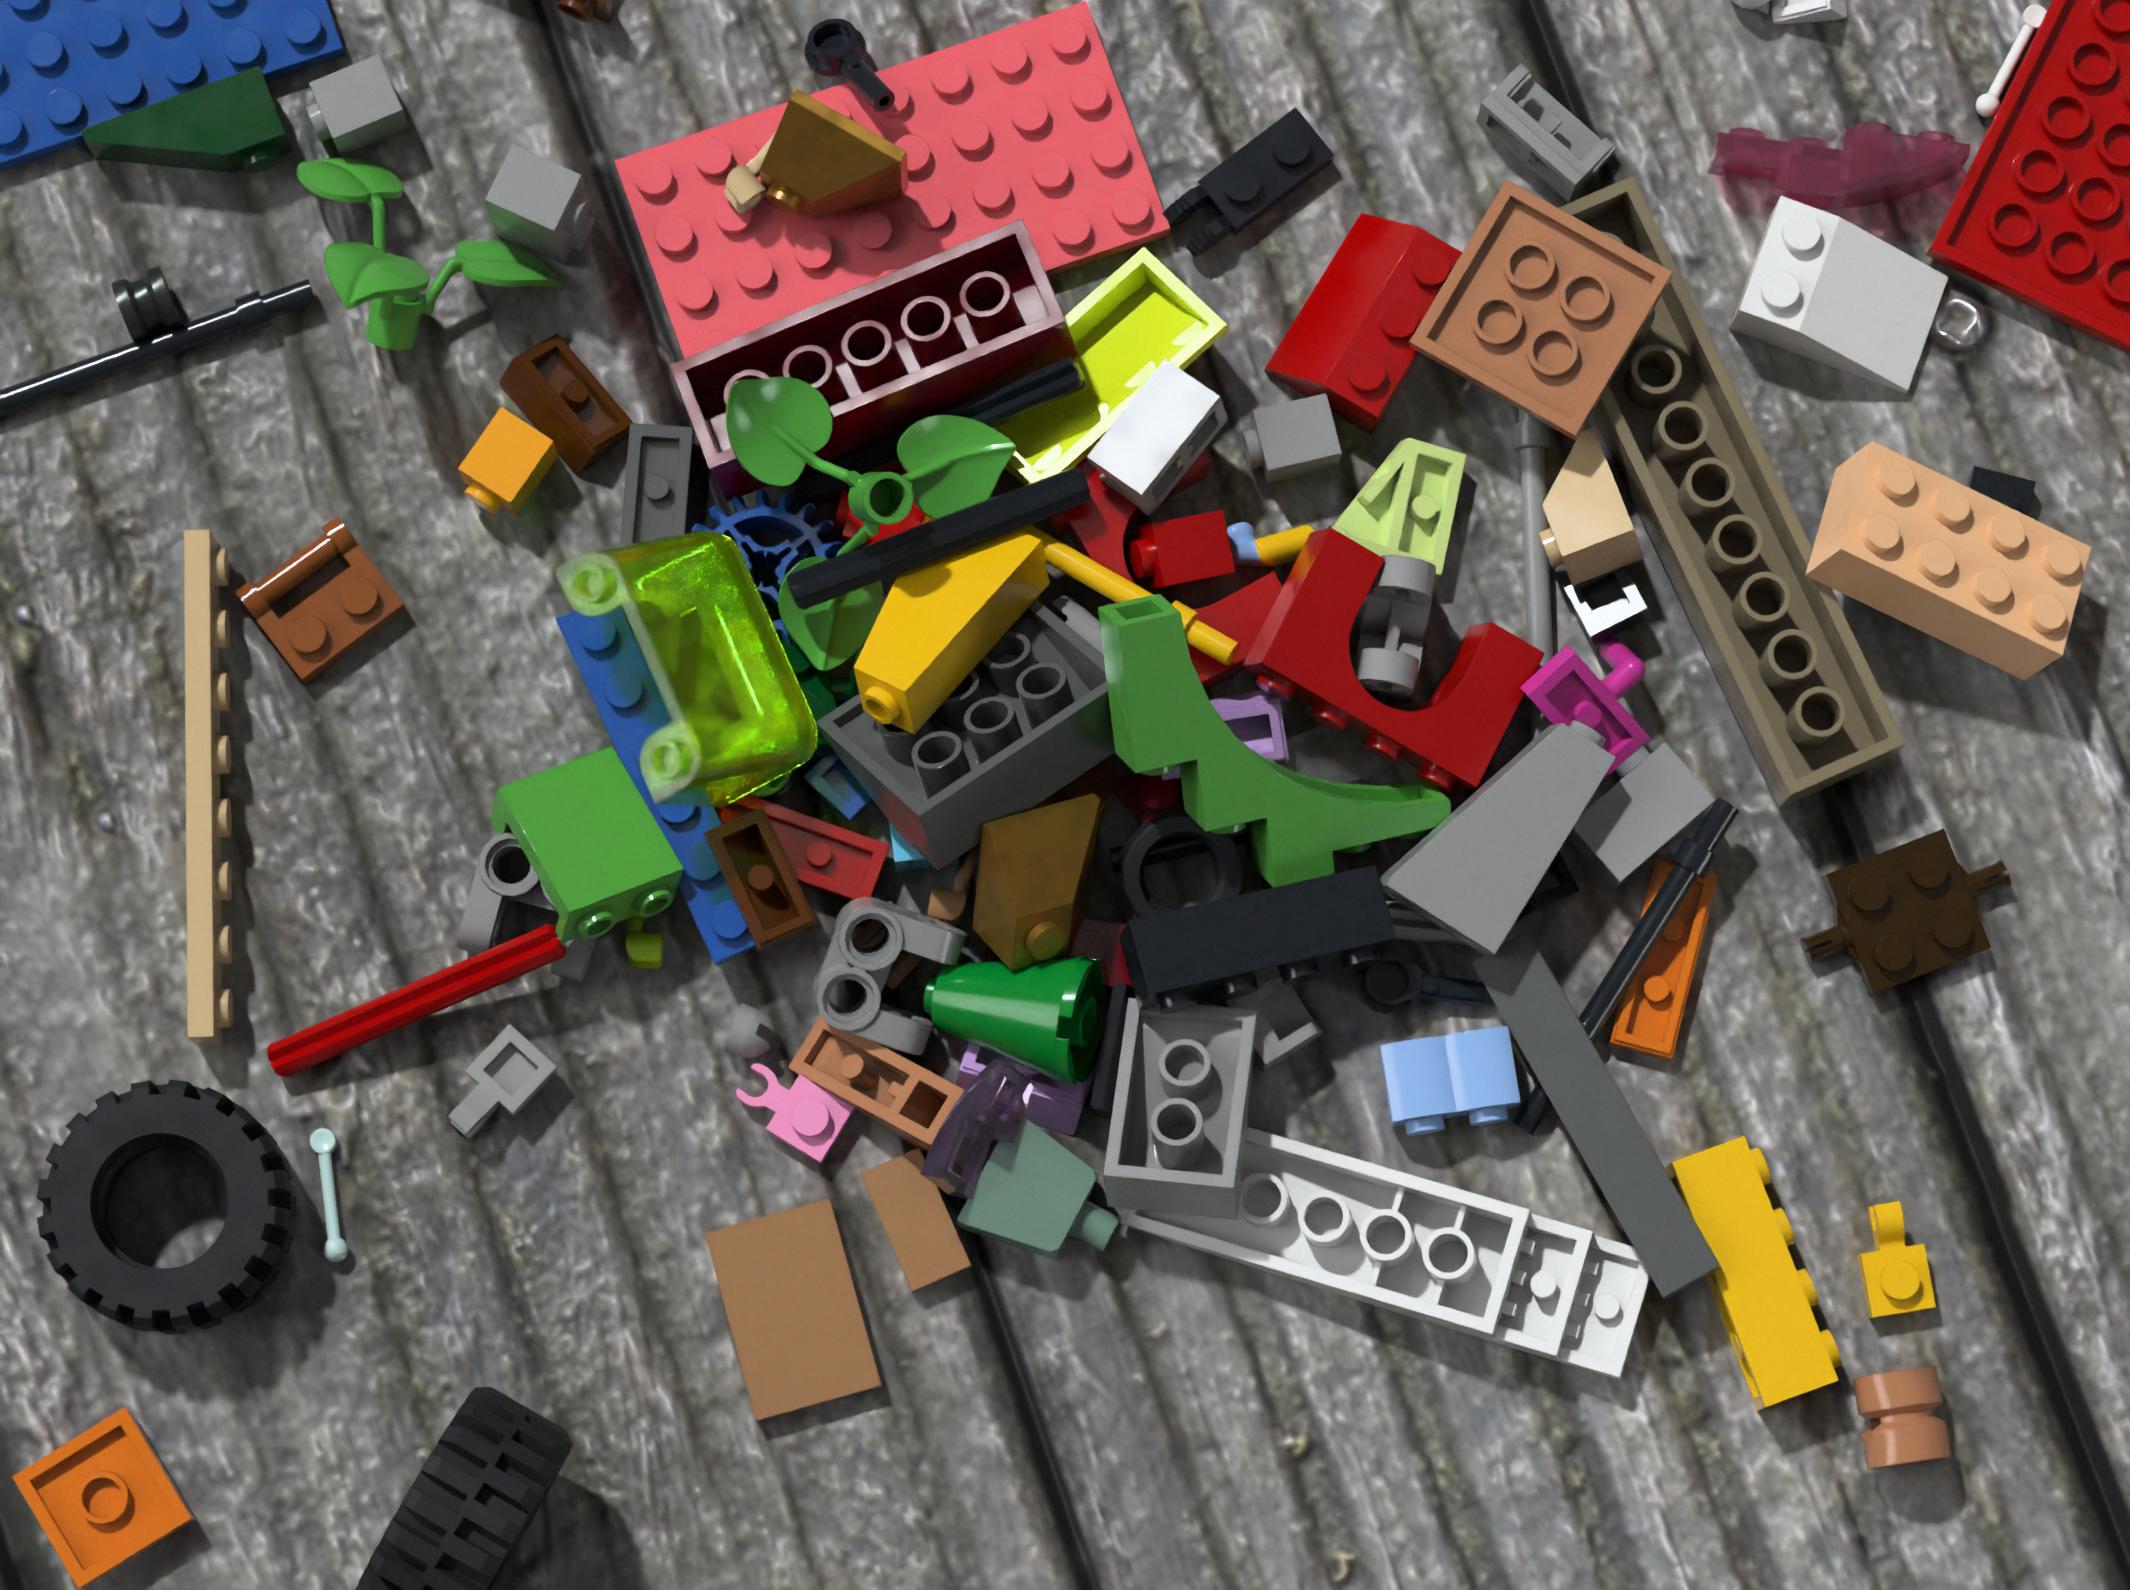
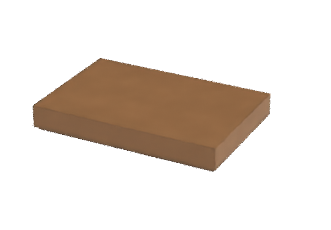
[705,1198,882,1422]

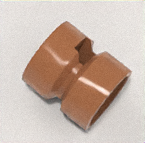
[1852,1366,1952,1470]

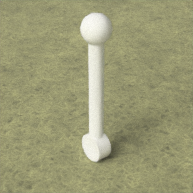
[1975,4,2046,118]

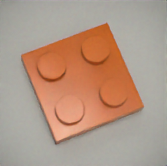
[12,1407,195,1589]

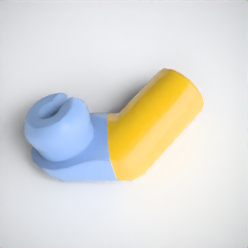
[1227,522,1314,567]

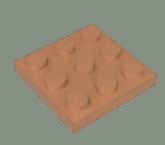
[1409,179,1673,440]

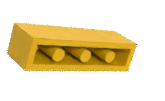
[1665,1136,1842,1411]

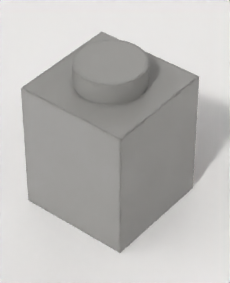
[305,54,409,156]
[1242,393,1342,485]

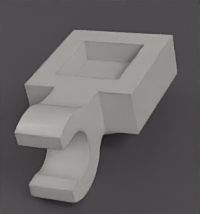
[448,1024,558,1140]

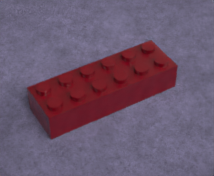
[670,218,1079,502]

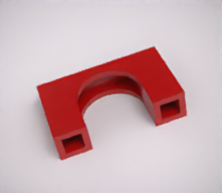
[1047,450,1283,691]
[1242,528,1545,794]

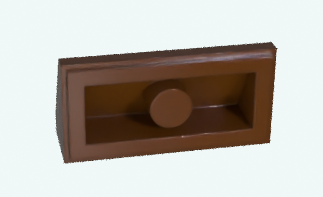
[499,333,633,474]
[704,807,817,950]

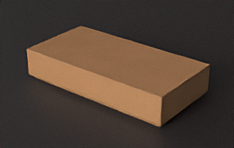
[860,1147,971,1293]

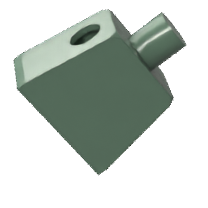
[957,1111,1121,1259]

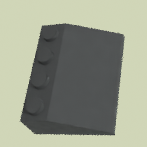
[815,599,1115,870]

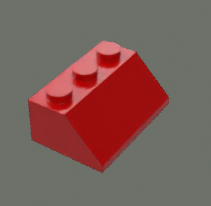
[1264,213,1462,435]

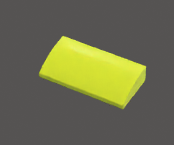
[994,247,1229,485]

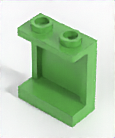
[490,746,684,943]

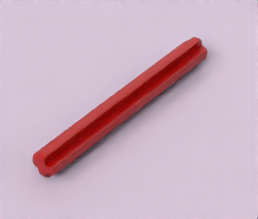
[267,925,566,1077]

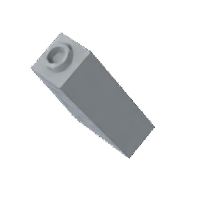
[1380,720,1616,955]

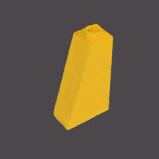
[853,515,1050,735]

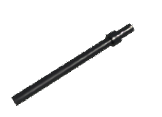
[0,279,317,417]
[1512,798,1740,1136]

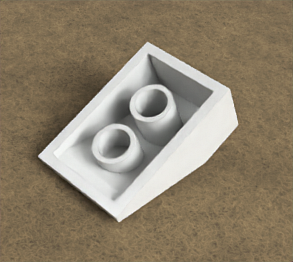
[1729,196,1948,394]

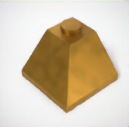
[760,88,909,219]
[972,793,1100,971]

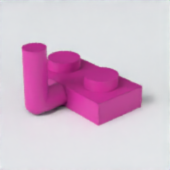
[1520,638,1650,780]

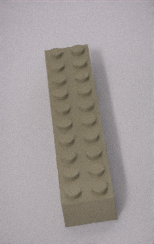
[1559,176,1906,808]

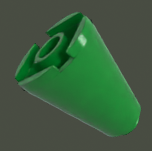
[924,956,1109,1085]

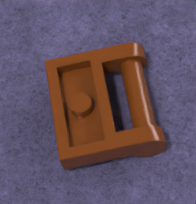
[235,516,407,684]

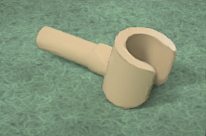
[724,132,776,214]

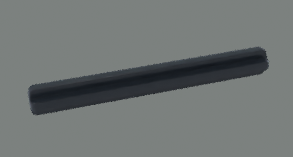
[794,357,1086,506]
[787,467,1091,610]

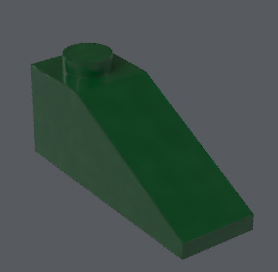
[81,65,293,173]

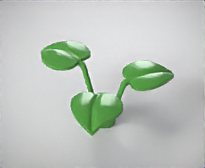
[296,156,564,351]
[725,376,1016,671]

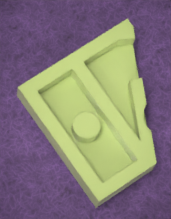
[1331,438,1466,578]

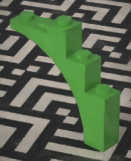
[1098,594,1451,888]

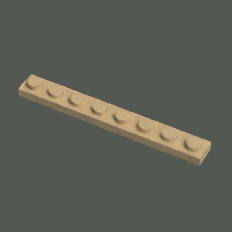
[184,529,233,1046]

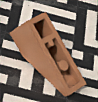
[788,1015,997,1172]

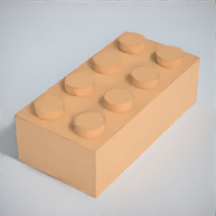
[1805,441,2091,681]

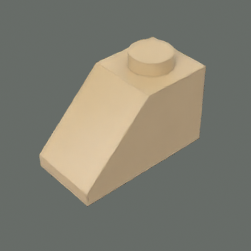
[1539,426,1644,586]

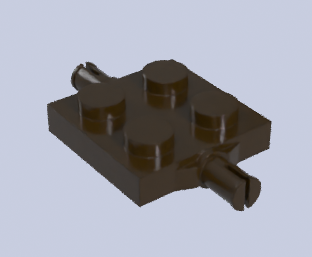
[1800,829,2011,995]

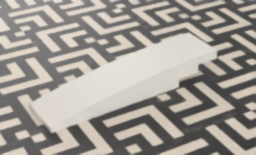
[1120,1127,1651,1380]

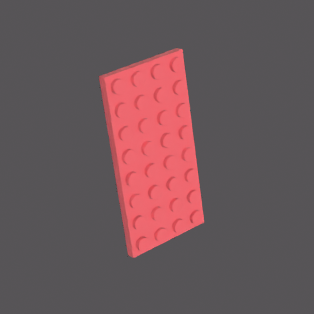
[614,1,1170,359]

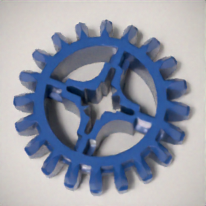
[678,490,845,658]

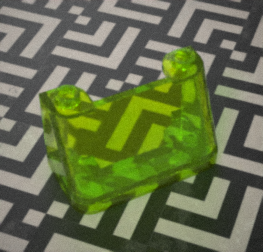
[554,531,818,808]

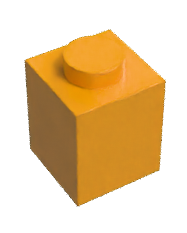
[458,407,558,517]

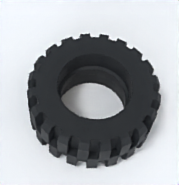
[37,1079,297,1334]
[355,1387,573,1590]

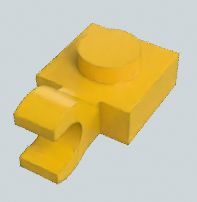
[1857,1201,1936,1318]

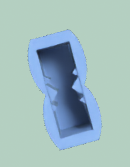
[1379,1026,1521,1136]

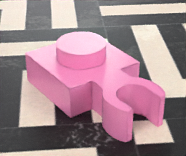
[736,1063,855,1165]

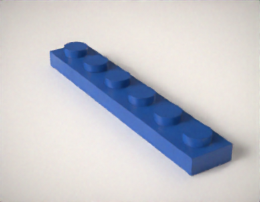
[556,592,756,967]

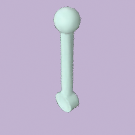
[310,1128,348,1262]

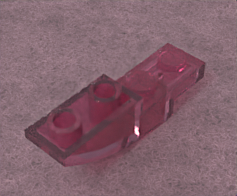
[1707,122,1971,210]

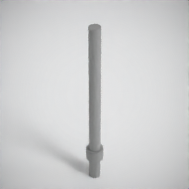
[1513,409,1553,742]

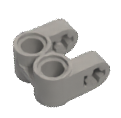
[1352,555,1436,705]
[457,832,597,982]
[812,896,967,1055]

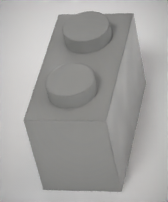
[485,144,595,265]
[1566,742,1716,891]

